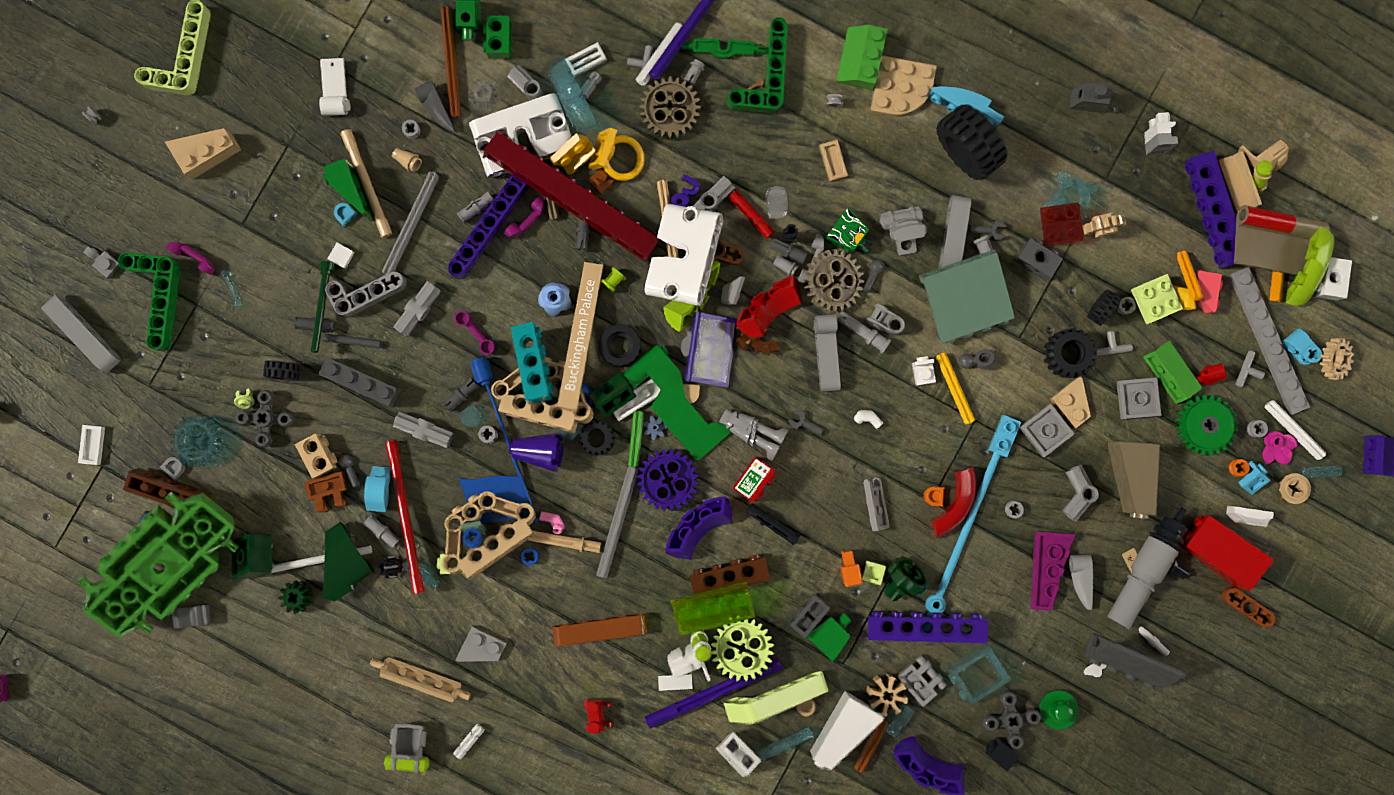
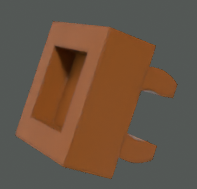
[588,168,615,195]

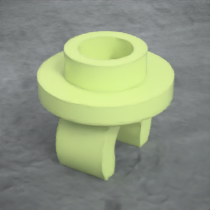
[234,388,255,409]

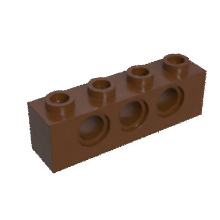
[123,468,212,507]
[690,554,771,599]

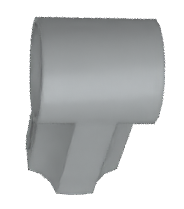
[508,65,543,101]

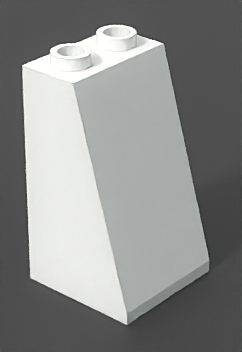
[810,691,884,770]

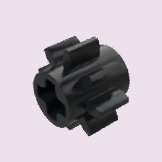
[378,555,403,579]

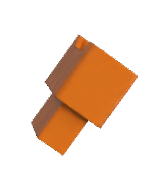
[840,550,863,587]

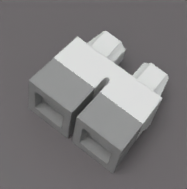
[1145,113,1178,155]

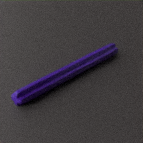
[649,0,715,80]

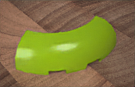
[1286,227,1335,306]
[664,260,720,332]

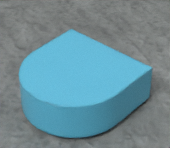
[334,203,358,227]

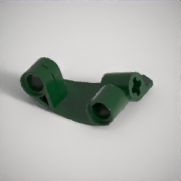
[322,521,374,602]

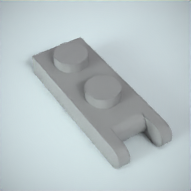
[863,477,890,531]

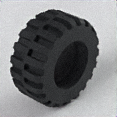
[936,104,1007,180]

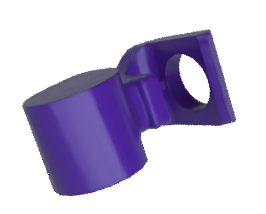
[671,175,699,207]

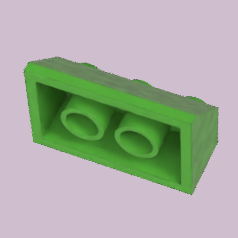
[836,25,888,91]

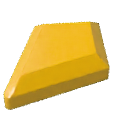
[1173,285,1196,310]

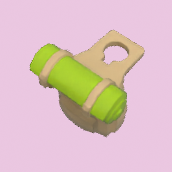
[1238,140,1289,194]

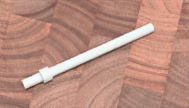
[272,546,372,573]

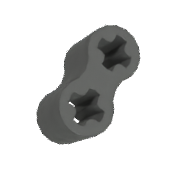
[172,604,211,629]

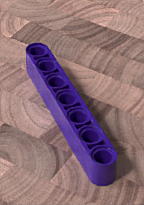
[448,175,530,279]

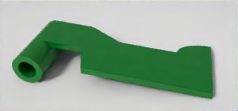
[622,345,731,462]

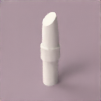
[1139,626,1170,657]

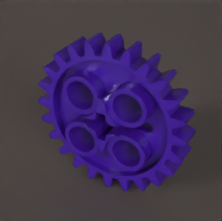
[637,449,699,511]

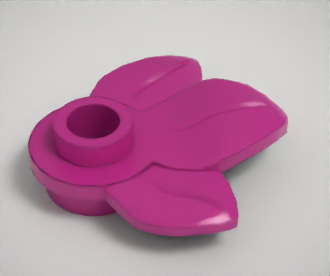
[1262,431,1298,465]

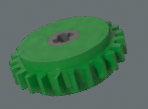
[1174,395,1238,456]

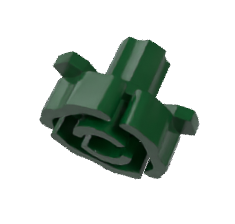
[884,556,929,601]

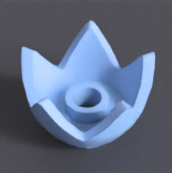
[538,282,571,317]

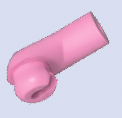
[540,511,564,534]

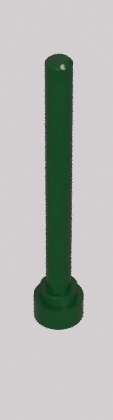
[311,261,335,353]

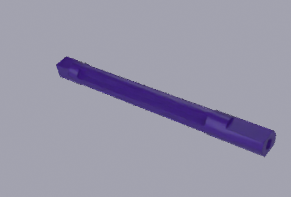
[645,657,782,729]

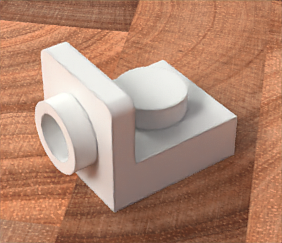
[912,356,936,386]

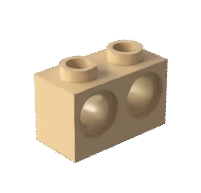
[295,433,338,479]

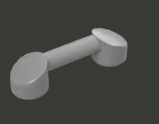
[797,233,824,284]

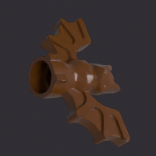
[736,307,780,356]

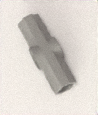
[690,176,735,221]
[393,281,441,337]
[393,412,454,448]

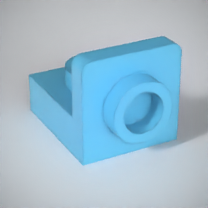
[1238,461,1270,495]

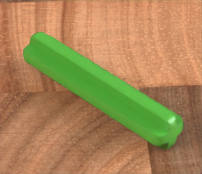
[628,411,644,467]

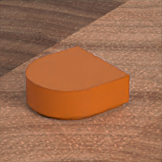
[924,486,945,507]

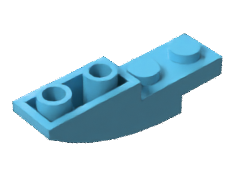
[929,86,1004,128]

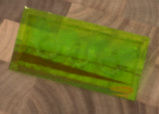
[670,581,755,636]

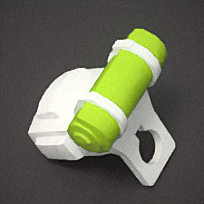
[667,629,711,681]

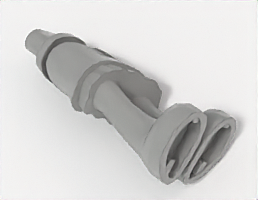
[719,409,789,461]

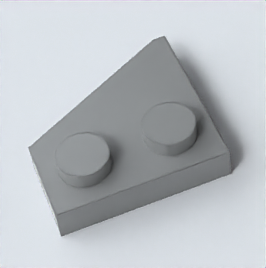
[456,626,508,662]

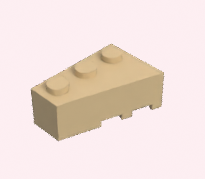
[165,128,241,179]

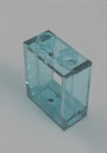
[947,644,1011,705]

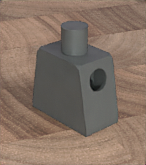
[1069,82,1112,113]

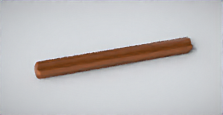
[441,6,461,118]

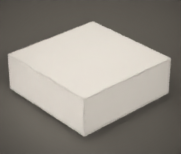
[328,243,355,269]

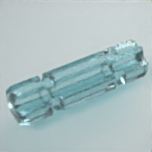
[1302,466,1342,478]

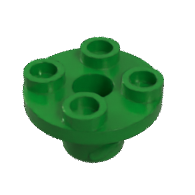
[1039,690,1079,730]

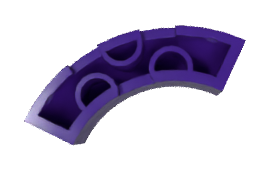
[665,496,732,560]
[893,736,965,795]

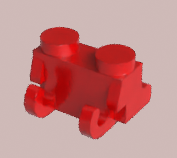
[584,698,613,734]

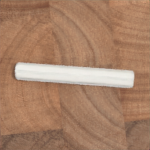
[636,23,683,86]
[1265,400,1326,460]

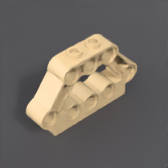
[491,356,594,434]
[442,491,536,580]

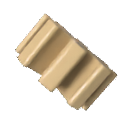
[866,674,908,716]

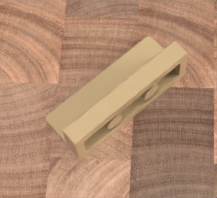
[1218,151,1262,215]

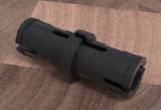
[782,224,798,243]

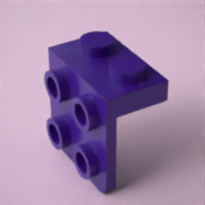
[1363,435,1394,476]

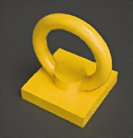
[587,127,645,181]

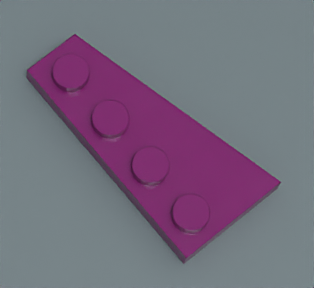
[1030,531,1075,611]

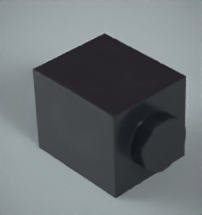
[985,737,1019,771]

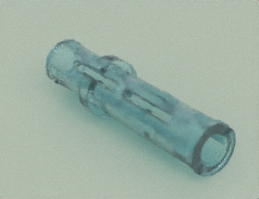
[756,726,814,762]

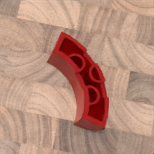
[736,275,801,337]
[930,466,976,538]

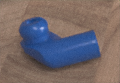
[581,382,595,407]

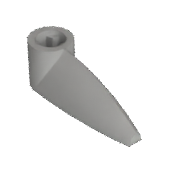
[1069,555,1093,610]

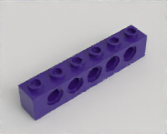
[1185,151,1236,269]
[868,611,988,644]

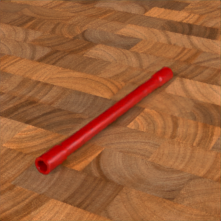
[385,440,425,594]

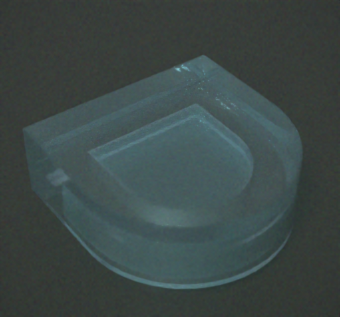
[458,404,481,427]

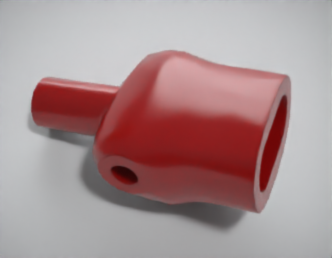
[1195,363,1227,386]

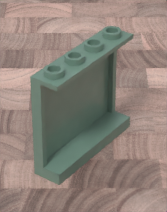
[919,251,1015,344]

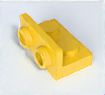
[549,134,597,175]

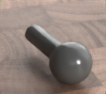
[863,260,885,293]
[338,454,361,488]

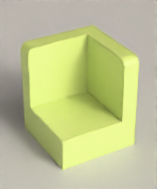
[861,561,886,585]

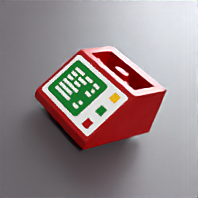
[733,457,776,503]

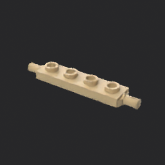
[370,657,471,703]

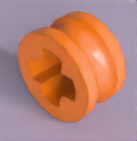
[1229,459,1250,476]

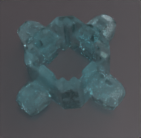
[1045,171,1098,223]

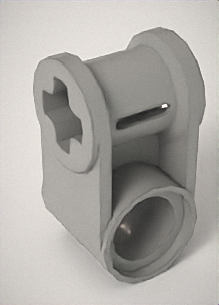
[866,304,905,335]

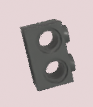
[789,593,830,638]

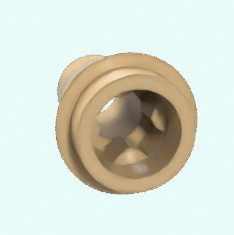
[392,148,422,172]

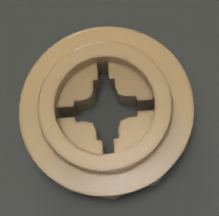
[1279,473,1311,504]

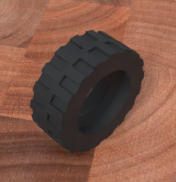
[599,324,641,367]

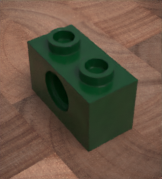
[589,372,637,418]

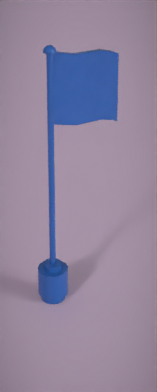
[459,356,540,523]

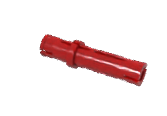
[728,189,775,239]

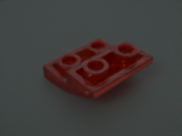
[1040,202,1084,246]

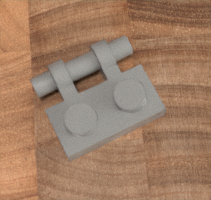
[897,655,947,707]

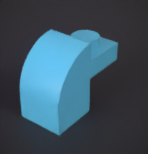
[364,466,392,512]

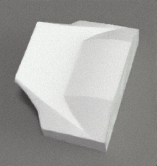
[1226,506,1274,527]

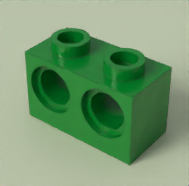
[483,16,512,59]

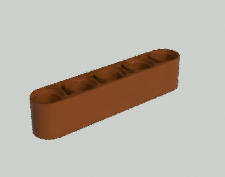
[552,613,649,646]

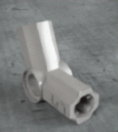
[1062,465,1099,522]

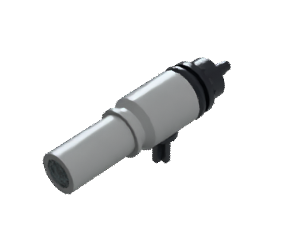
[1107,508,1189,630]

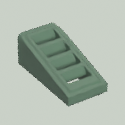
[461,521,489,545]

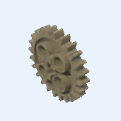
[639,76,701,139]
[803,249,864,312]

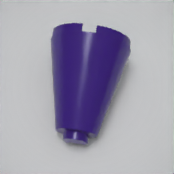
[509,433,563,472]

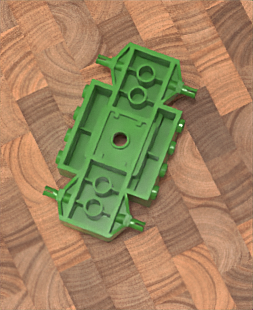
[77,492,239,637]

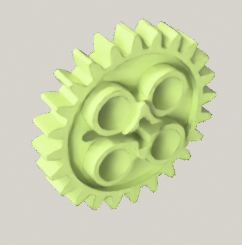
[711,617,774,681]

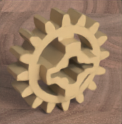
[1082,213,1127,237]
[1320,338,1354,380]

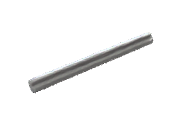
[382,172,439,275]
[596,466,639,578]

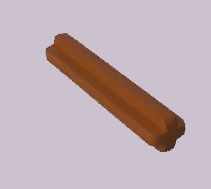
[854,719,889,773]

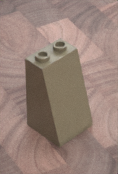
[1108,442,1160,519]

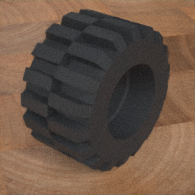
[1043,328,1097,378]

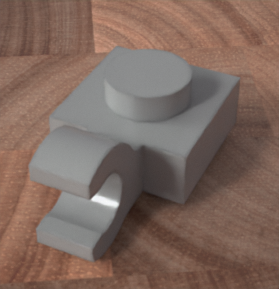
[83,246,119,279]

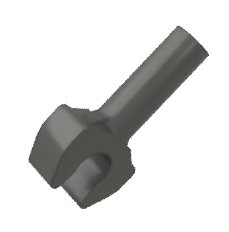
[969,221,1006,241]
[788,410,823,435]

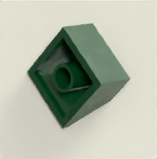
[232,533,273,580]

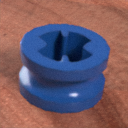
[463,528,482,549]
[521,548,539,565]

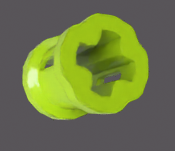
[601,267,626,293]

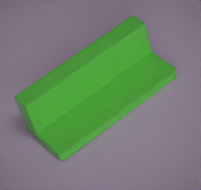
[1143,341,1202,404]

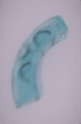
[549,56,599,132]

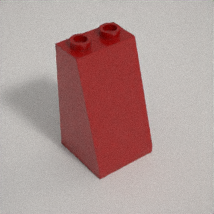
[1179,515,1274,591]

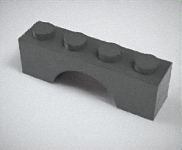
[318,357,402,407]

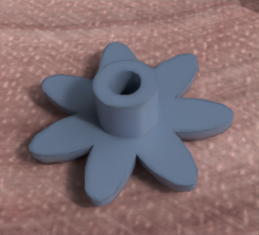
[643,415,667,440]

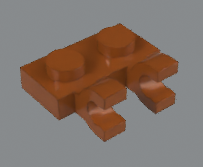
[304,472,348,513]

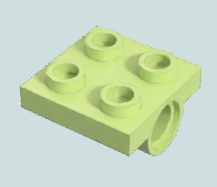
[1131,274,1183,324]

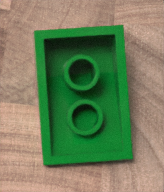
[323,159,375,221]

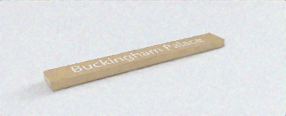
[557,262,603,411]

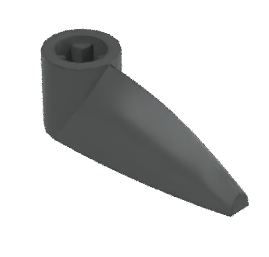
[415,80,455,132]

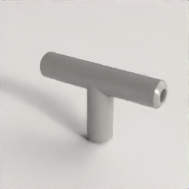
[627,45,653,71]
[1094,331,1133,356]
[1235,350,1265,388]

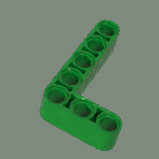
[726,17,788,114]
[118,253,181,352]

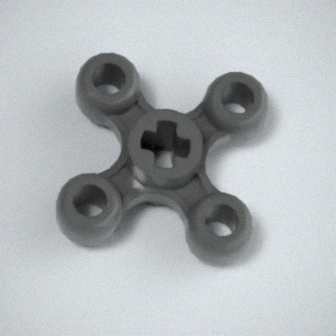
[235,390,295,447]
[982,690,1041,750]

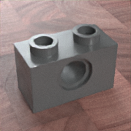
[1014,238,1063,281]

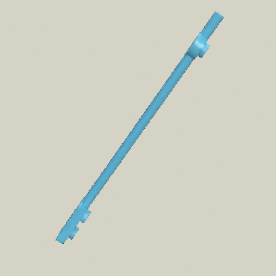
[922,415,1021,631]

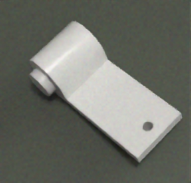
[320,58,350,116]

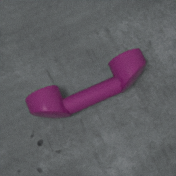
[504,196,546,238]
[165,242,215,275]
[454,311,496,355]

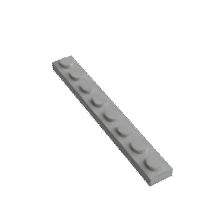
[1228,267,1310,415]

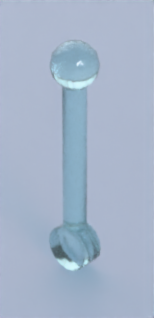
[220,270,242,307]

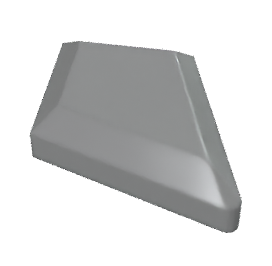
[721,276,745,305]

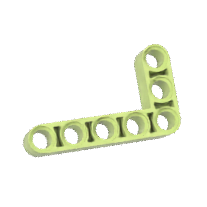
[134,0,211,95]
[724,671,828,724]

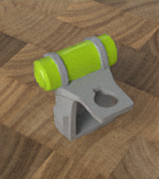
[384,724,429,774]

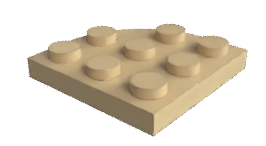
[870,56,936,116]

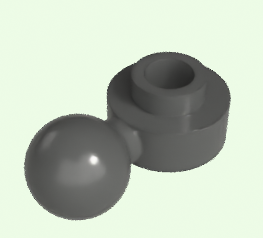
[959,349,995,370]

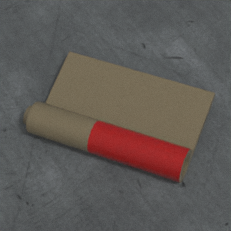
[1234,205,1330,276]

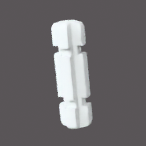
[453,724,484,759]

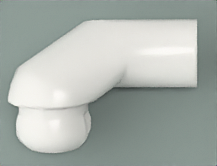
[854,410,883,429]

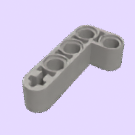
[325,272,407,317]
[814,314,841,392]

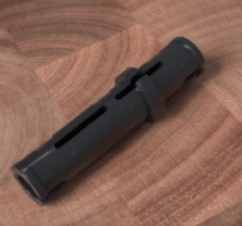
[746,503,800,546]

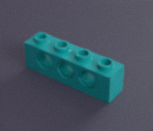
[511,322,554,405]

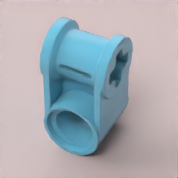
[1282,329,1322,365]

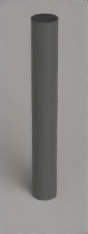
[323,334,382,348]

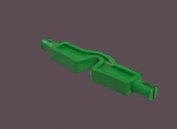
[681,38,766,59]

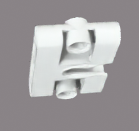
[469,93,572,178]
[645,204,723,306]

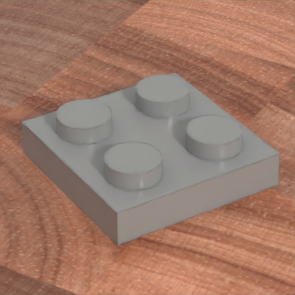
[1116,377,1161,419]
[1019,404,1074,457]

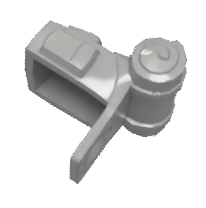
[880,206,927,255]

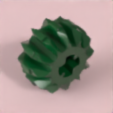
[278,580,313,614]

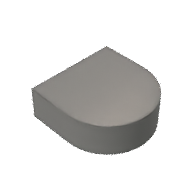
[160,457,185,480]

